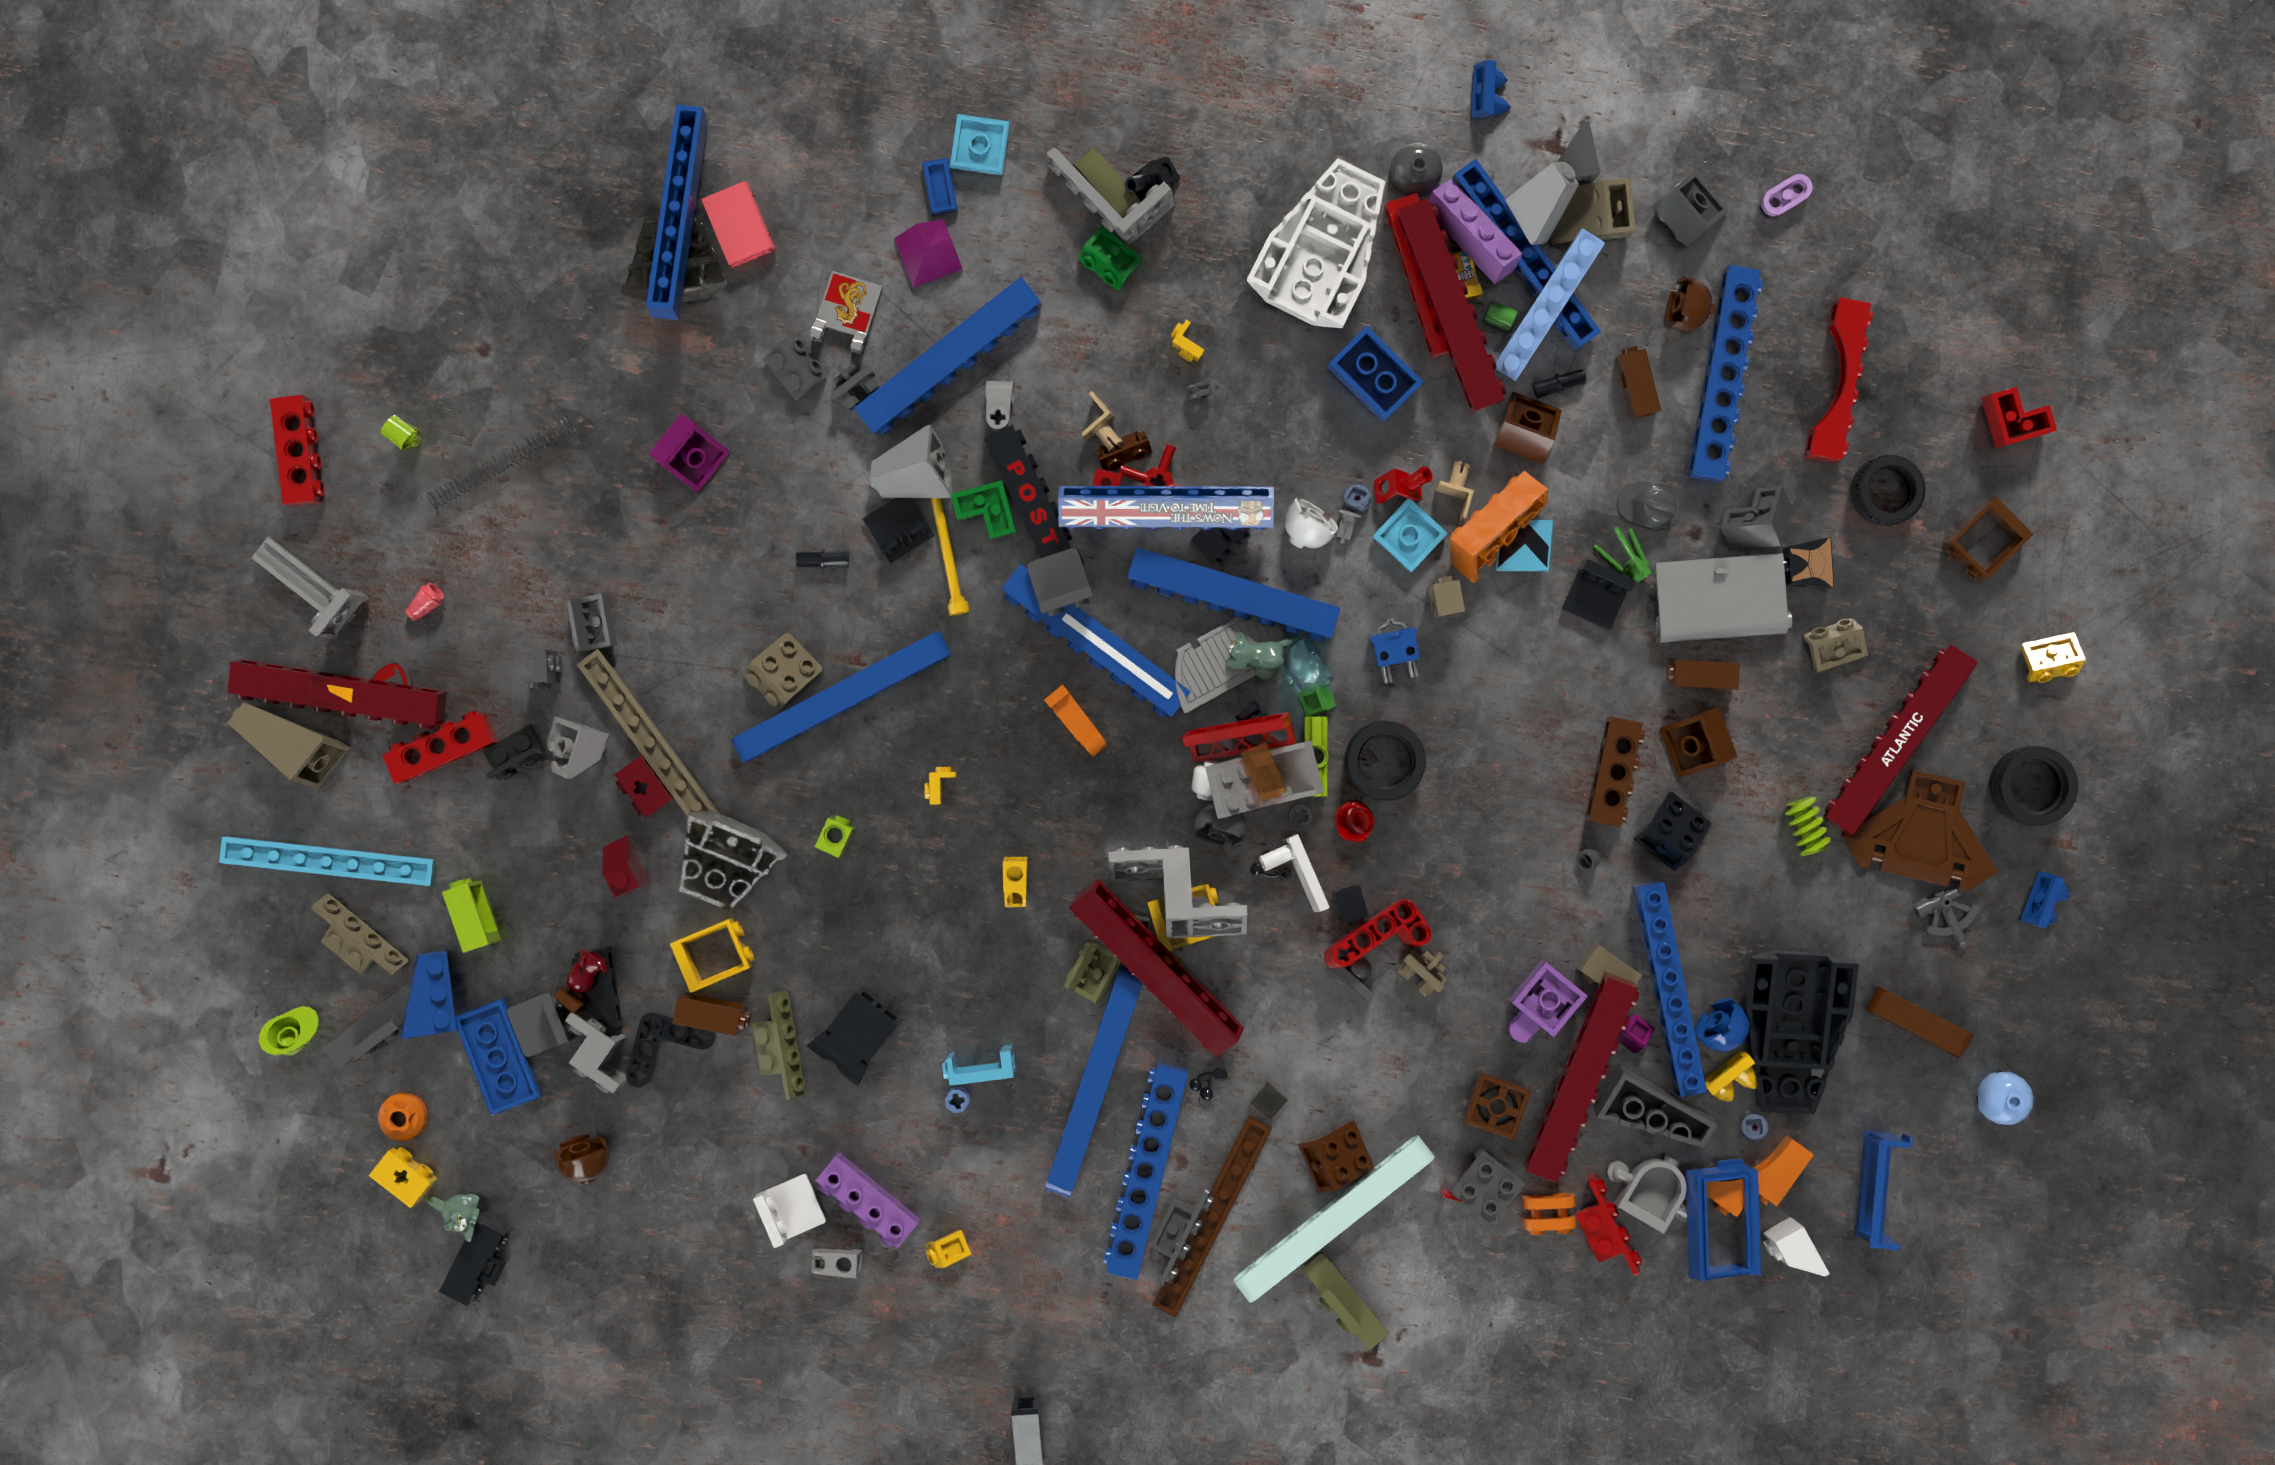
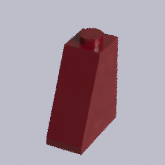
[603,835,651,898]

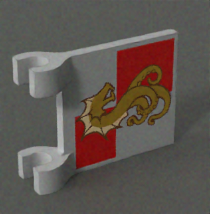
[810,271,883,356]

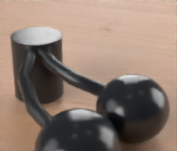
[1250,851,1292,880]
[1189,1068,1227,1101]

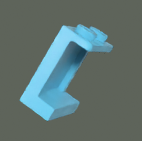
[942,1045,1016,1086]

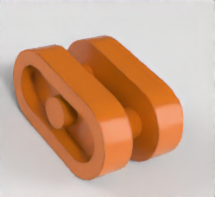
[1522,1193,1576,1235]

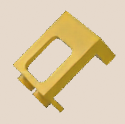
[1147,883,1219,951]

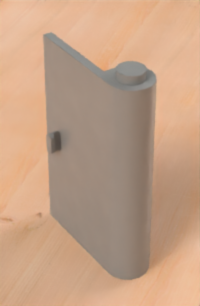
[1655,553,1792,643]

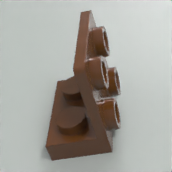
[1298,1120,1374,1193]

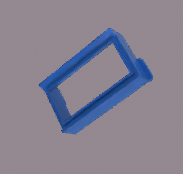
[1855,1131,1913,1250]
[1686,1158,1761,1282]

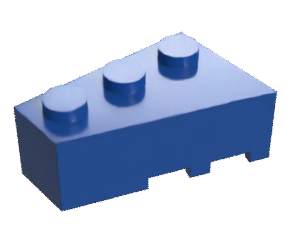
[399,950,457,1039]

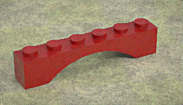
[1804,297,1873,463]

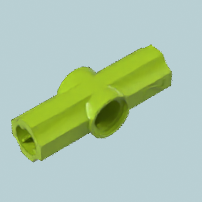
[1304,717,1329,797]

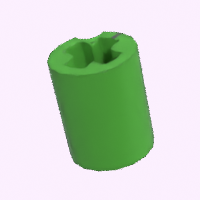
[1483,301,1517,332]

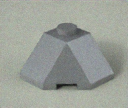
[547,716,609,779]

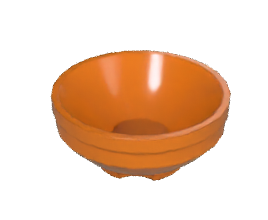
[378,1092,428,1141]

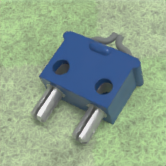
[1368,618,1420,684]

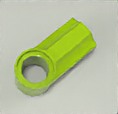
[380,415,422,450]

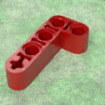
[1324,899,1432,969]

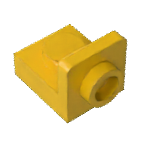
[926,1230,972,1268]

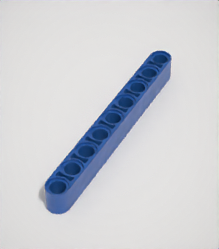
[731,631,952,763]
[1045,966,1143,1198]

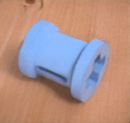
[945,1086,970,1113]

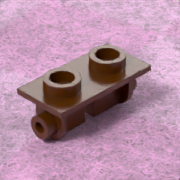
[1095,431,1153,471]

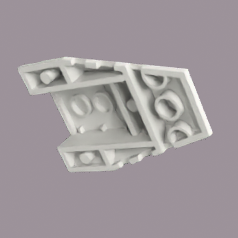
[1246,158,1385,328]

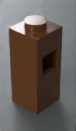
[1615,346,1661,420]
[1666,660,1740,690]

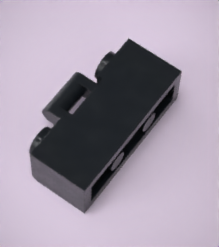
[439,1216,509,1306]

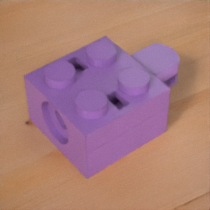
[1508,959,1587,1043]

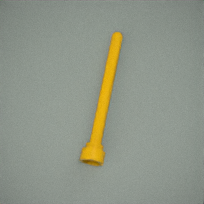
[931,498,970,616]

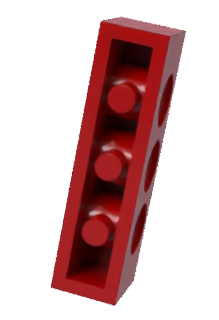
[270,395,325,507]
[382,710,499,784]

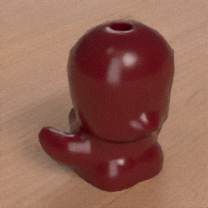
[566,949,608,993]

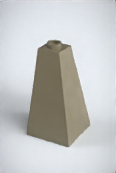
[227,702,351,789]

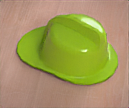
[259,1006,319,1056]

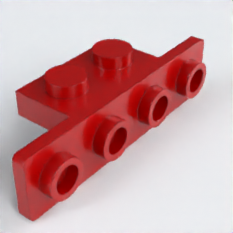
[1576,1173,1642,1276]

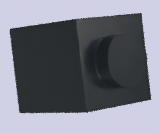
[1333,884,1369,926]

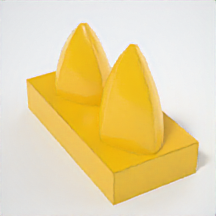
[1704,1049,1757,1102]

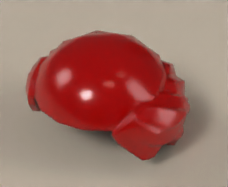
[1335,799,1375,843]

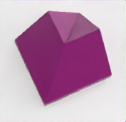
[894,219,963,288]

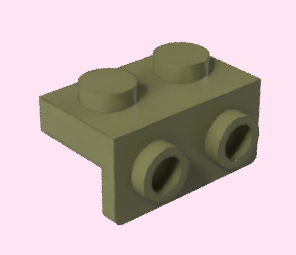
[1064,940,1121,1004]

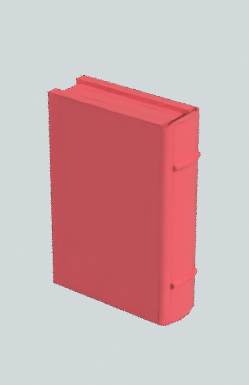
[701,181,776,268]

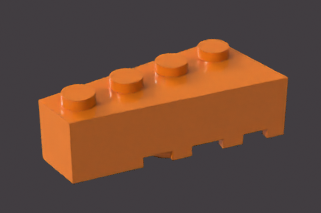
[1450,471,1548,583]

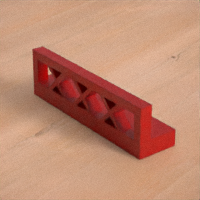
[1182,712,1296,763]

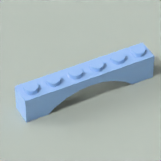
[1495,228,1605,381]

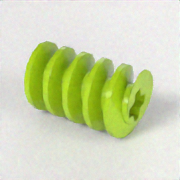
[1785,797,1831,856]

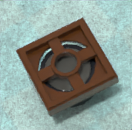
[1463,1072,1532,1141]

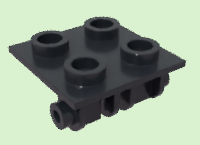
[862,498,935,564]

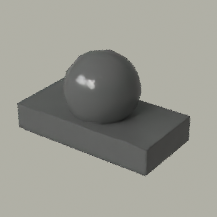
[1327,957,1374,1001]

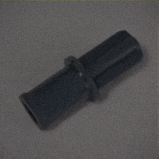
[1532,369,1587,399]
[796,549,849,570]

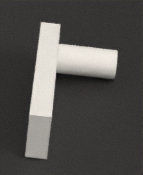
[1259,834,1330,912]

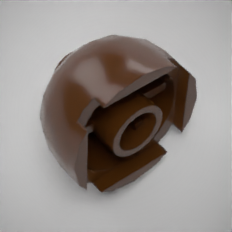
[1665,276,1714,331]
[553,1134,609,1184]

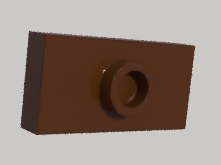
[554,986,591,1013]

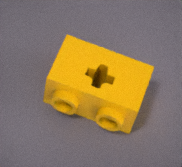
[369,1146,437,1208]

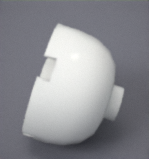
[1284,498,1338,549]

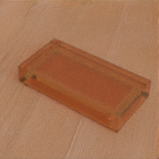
[1241,742,1288,802]

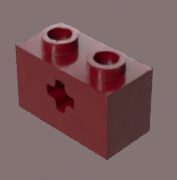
[614,756,675,818]

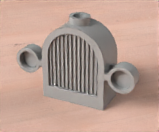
[1606,1154,1687,1234]

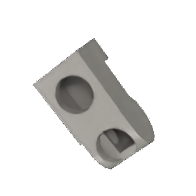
[811,1249,863,1278]

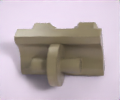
[1398,948,1447,997]

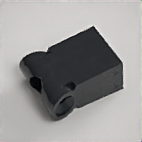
[806,988,902,1087]

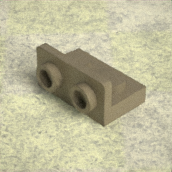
[1804,619,1868,672]

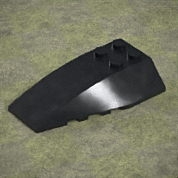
[1745,950,1859,1115]

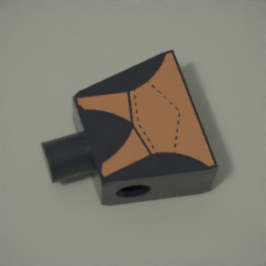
[1783,537,1834,589]

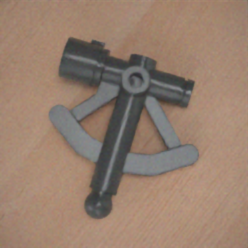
[1912,886,1980,950]

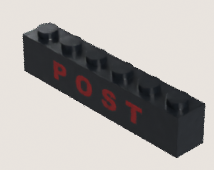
[984,425,1084,564]

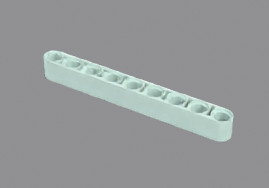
[1233,1135,1435,1303]

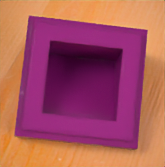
[1617,1013,1655,1053]

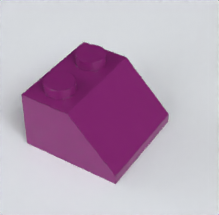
[649,413,730,493]

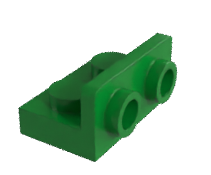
[1078,226,1143,290]

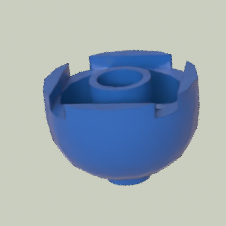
[1695,998,1750,1052]

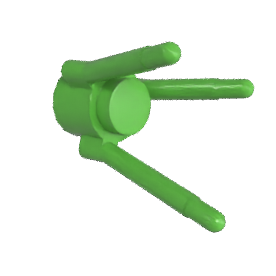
[1593,527,1652,583]

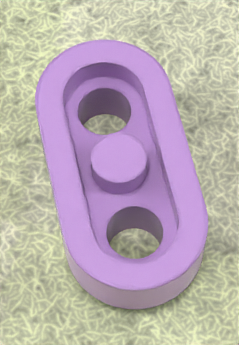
[1761,174,1813,217]

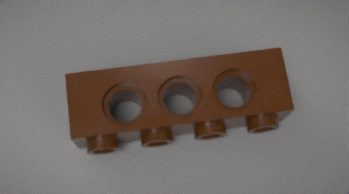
[1585,716,1645,827]

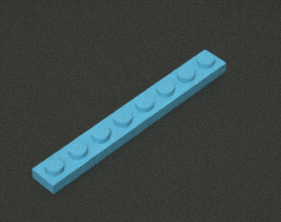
[219,836,436,886]

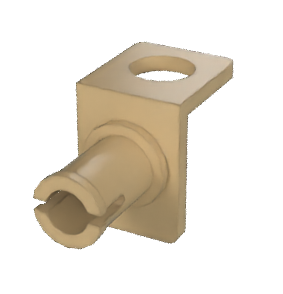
[1081,391,1123,452]
[1435,461,1474,525]

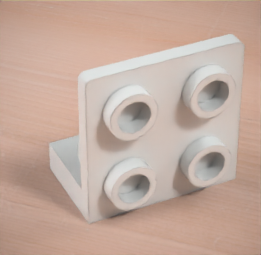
[753,1173,826,1248]

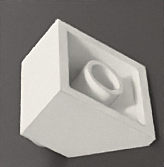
[1763,1217,1830,1276]

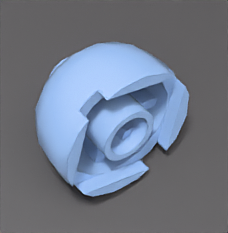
[1977,1071,2034,1125]

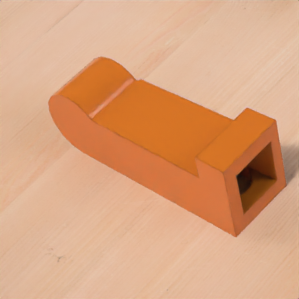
[1044,684,1108,757]

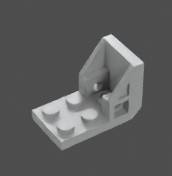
[1205,740,1324,819]

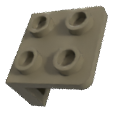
[743,633,822,711]

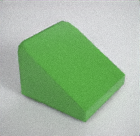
[1297,682,1336,717]

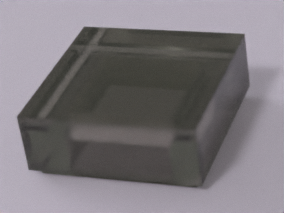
[1250,1082,1288,1120]

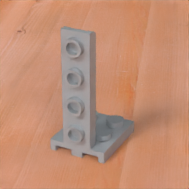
[1047,148,1175,246]
[251,536,369,640]

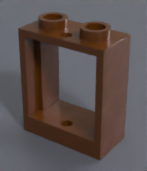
[1943,497,2034,581]
[672,992,751,1036]

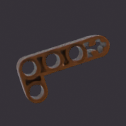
[1865,986,1974,1059]

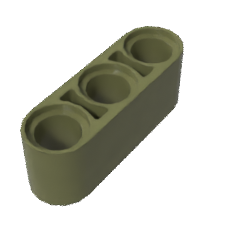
[1073,147,1141,218]

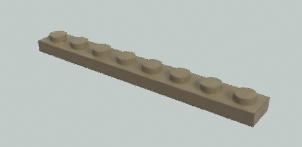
[577,649,724,836]

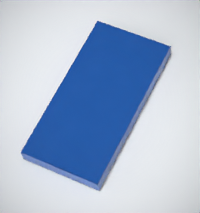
[455,998,542,1116]

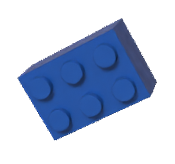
[1327,326,1423,423]

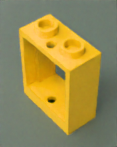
[670,917,754,993]

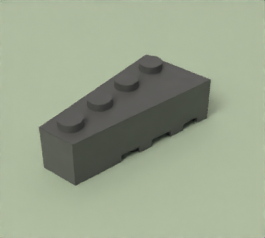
[1594,1065,1717,1148]

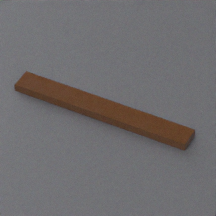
[1152,1115,1272,1317]

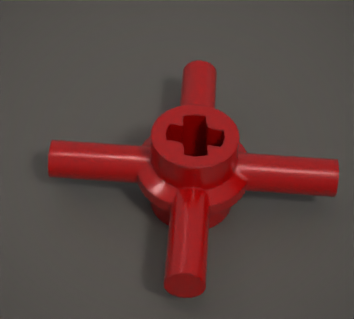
[1119,444,1179,486]

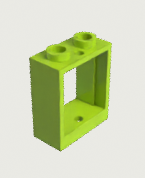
[442,878,501,953]

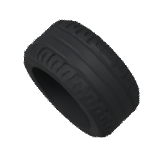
[1850,455,1926,526]

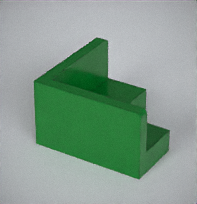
[951,480,1017,539]

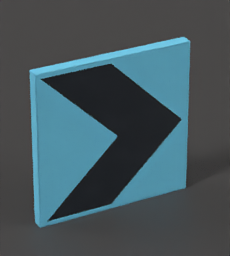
[1496,520,1554,572]

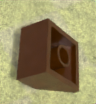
[1494,391,1562,464]
[1660,707,1737,778]

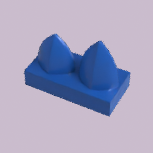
[1471,59,1511,119]
[2020,871,2071,929]

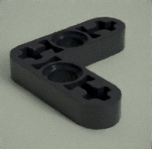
[626,1011,717,1088]

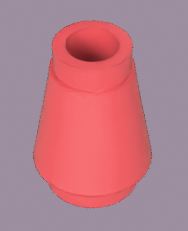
[405,583,445,621]

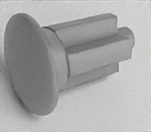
[1336,510,1361,544]

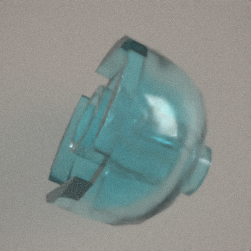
[1283,638,1334,692]

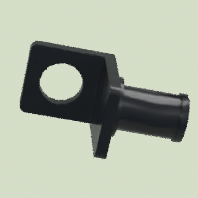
[1124,157,1180,201]

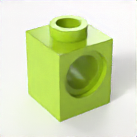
[815,815,855,858]

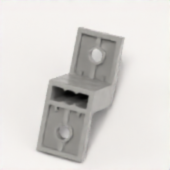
[1108,845,1247,938]

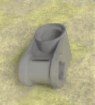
[986,381,1014,432]

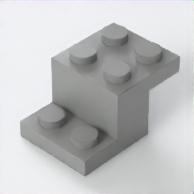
[565,1008,627,1093]

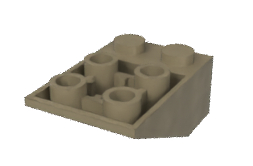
[1550,178,1636,245]

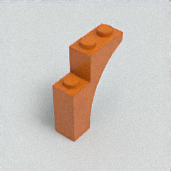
[1706,1135,1814,1217]

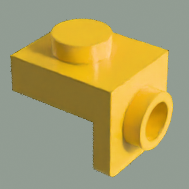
[1171,320,1205,362]
[925,767,958,805]

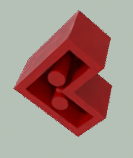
[1981,387,2057,449]

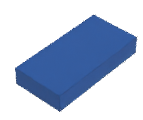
[922,158,958,216]

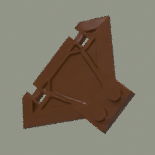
[1841,770,1998,891]

